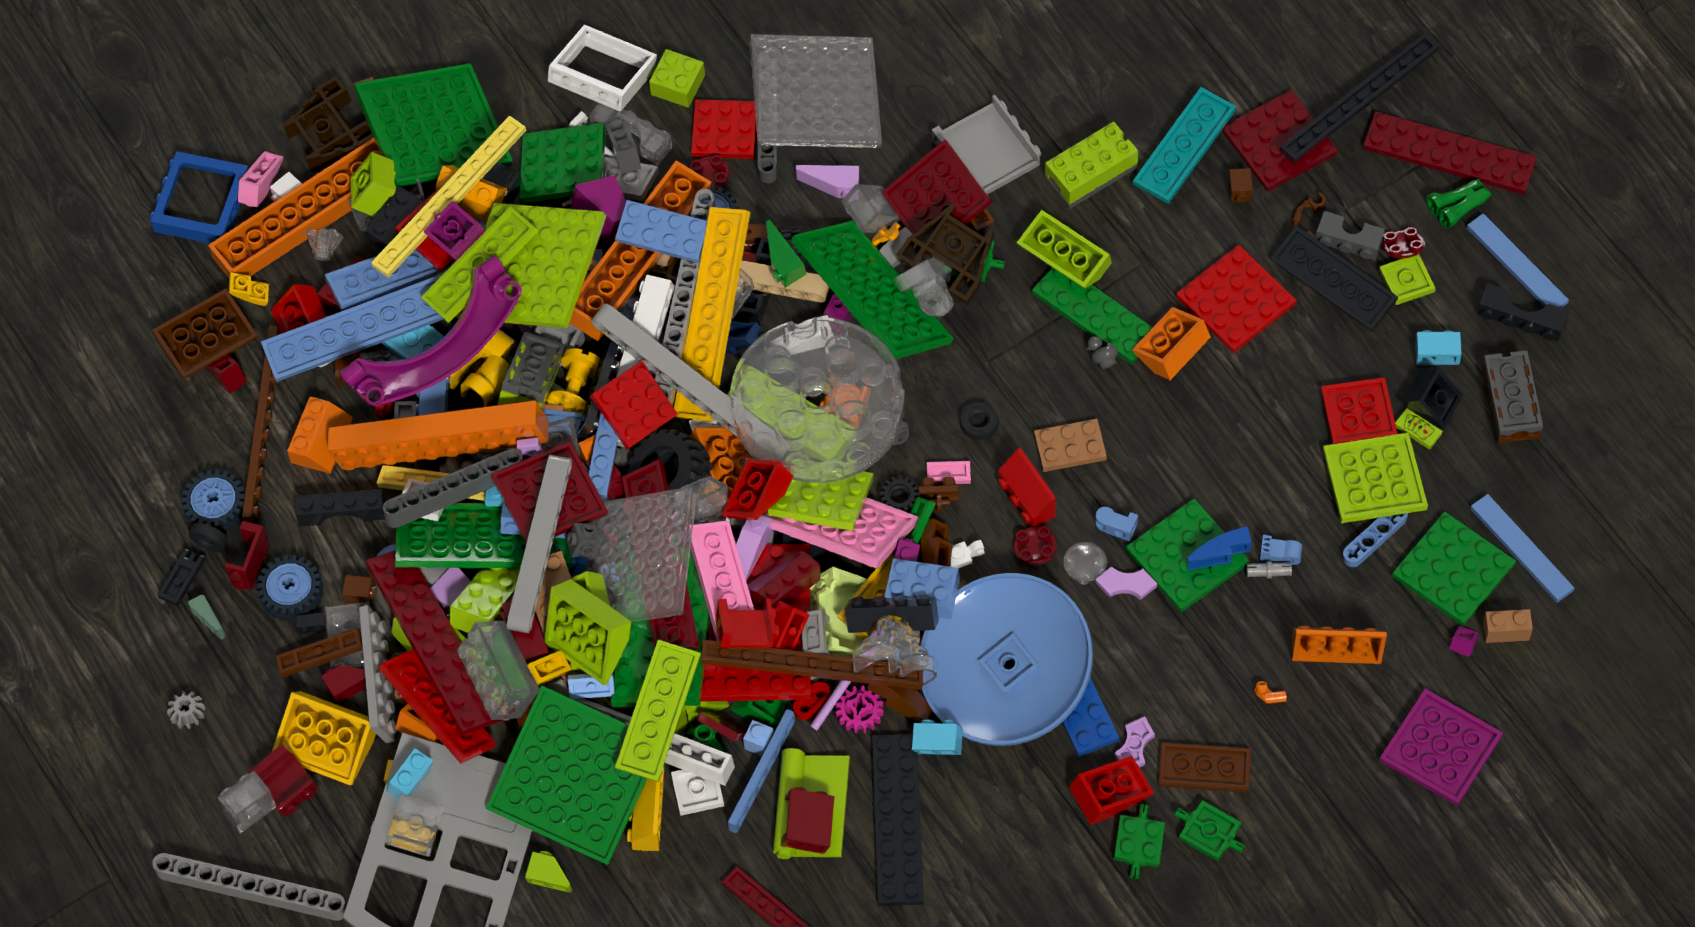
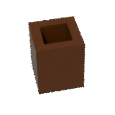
[1228,168,1253,203]
[342,575,377,606]

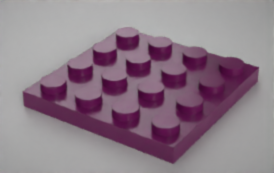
[1379,689,1503,806]

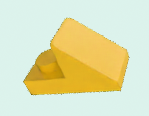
[527,650,572,686]

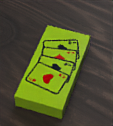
[1395,409,1443,450]

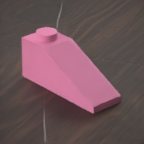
[238,151,283,207]

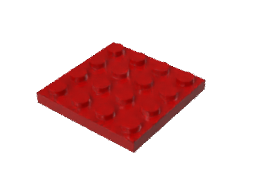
[1176,245,1297,354]

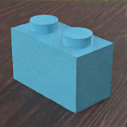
[1415,330,1461,365]
[912,720,963,755]
[387,749,433,804]

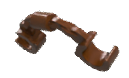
[1292,192,1326,239]

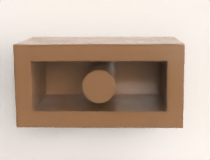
[1483,609,1533,643]

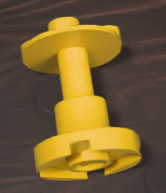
[547,348,600,413]

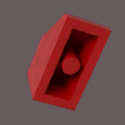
[773,600,810,651]

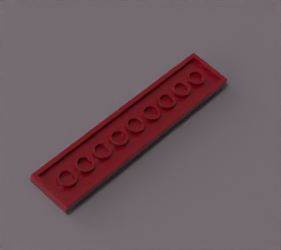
[622,459,700,651]
[366,550,503,736]

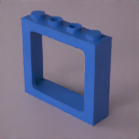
[150,151,249,243]

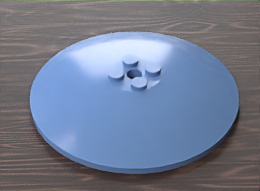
[918,573,1093,746]

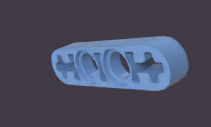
[1343,513,1408,567]

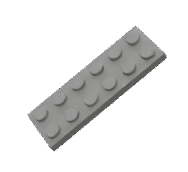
[359,605,397,743]

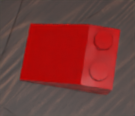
[722,459,794,520]
[1069,756,1154,825]

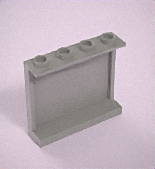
[932,95,1041,195]

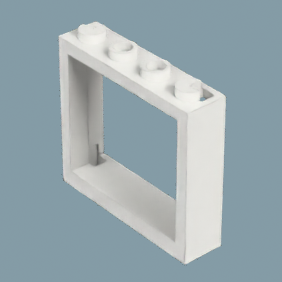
[548,25,657,112]

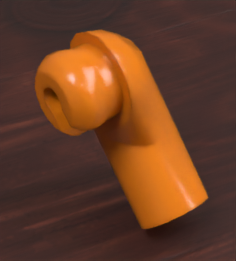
[1255,681,1286,704]

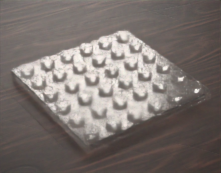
[750,34,882,148]
[583,487,698,622]

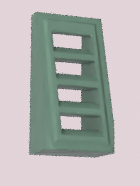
[188,595,225,640]

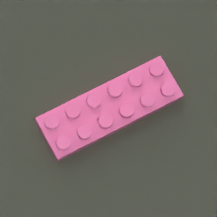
[685,521,754,642]

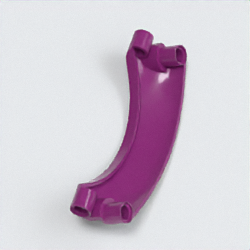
[340,255,522,406]

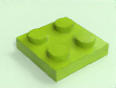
[1379,254,1435,305]

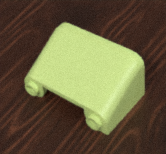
[810,567,875,660]

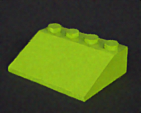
[544,579,631,685]

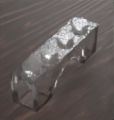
[589,103,672,165]

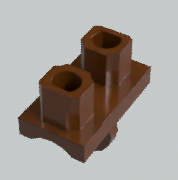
[919,477,959,512]

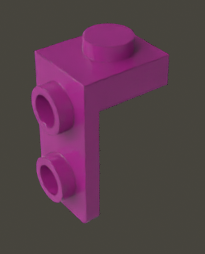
[892,539,920,562]

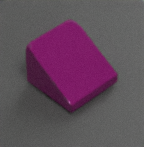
[1450,626,1479,657]

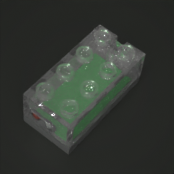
[457,621,540,720]

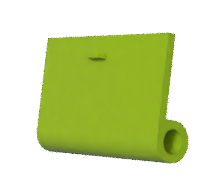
[773,748,850,859]

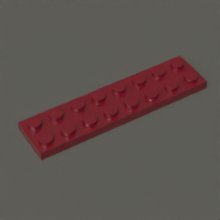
[1363,111,1537,195]

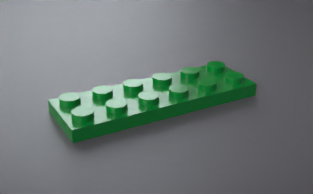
[1032,268,1153,365]

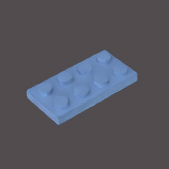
[615,200,707,263]

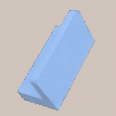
[568,673,614,699]

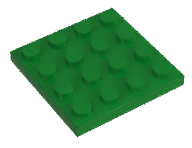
[520,123,605,203]
[1126,499,1250,613]
[1392,512,1516,627]

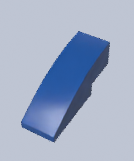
[1187,527,1251,570]

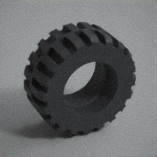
[627,429,712,515]

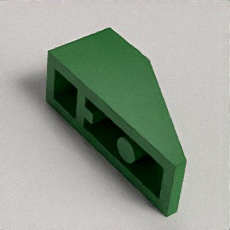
[766,219,806,288]

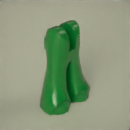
[1427,179,1492,229]

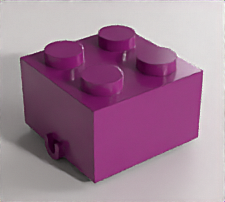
[424,201,486,261]

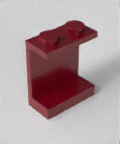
[225,521,270,590]
[248,744,319,817]
[781,787,835,854]

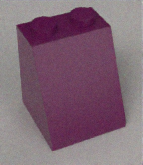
[571,175,626,244]

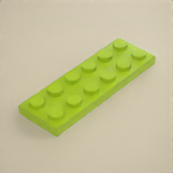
[421,206,539,323]
[615,640,701,782]

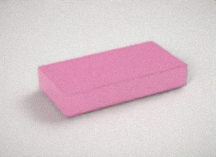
[927,461,971,485]

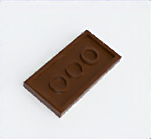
[1159,742,1251,793]

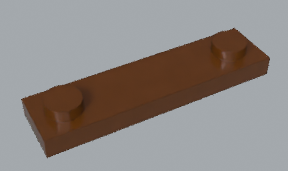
[276,628,363,678]

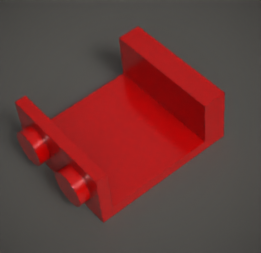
[714,599,779,648]

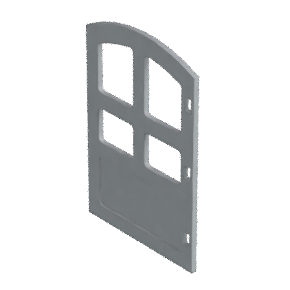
[343,733,532,927]

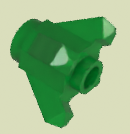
[685,724,724,752]

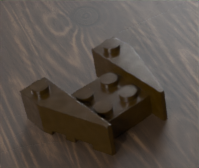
[283,75,374,171]
[896,204,994,306]

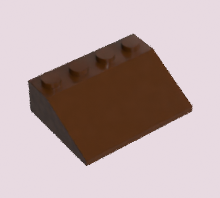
[152,289,258,379]

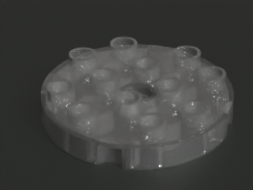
[730,317,905,483]

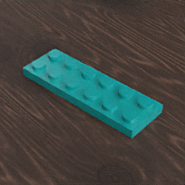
[1133,87,1236,204]

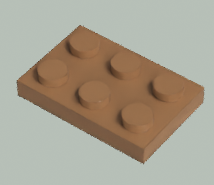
[1034,419,1107,472]

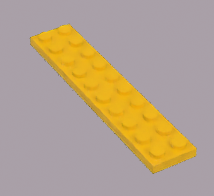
[674,207,750,422]

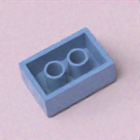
[885,559,960,619]

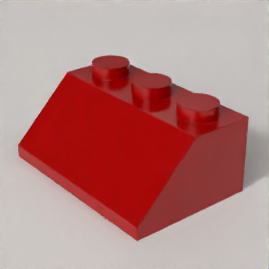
[271,284,327,334]
[997,448,1056,527]

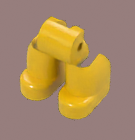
[449,329,517,407]

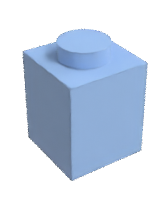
[743,720,774,756]

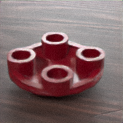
[690,155,730,190]
[1383,227,1425,258]
[1014,526,1057,565]

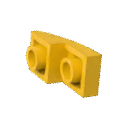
[229,272,269,306]

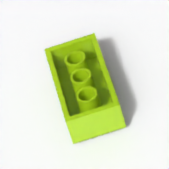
[450,568,520,639]

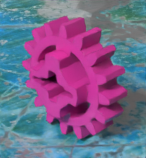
[835,685,884,734]

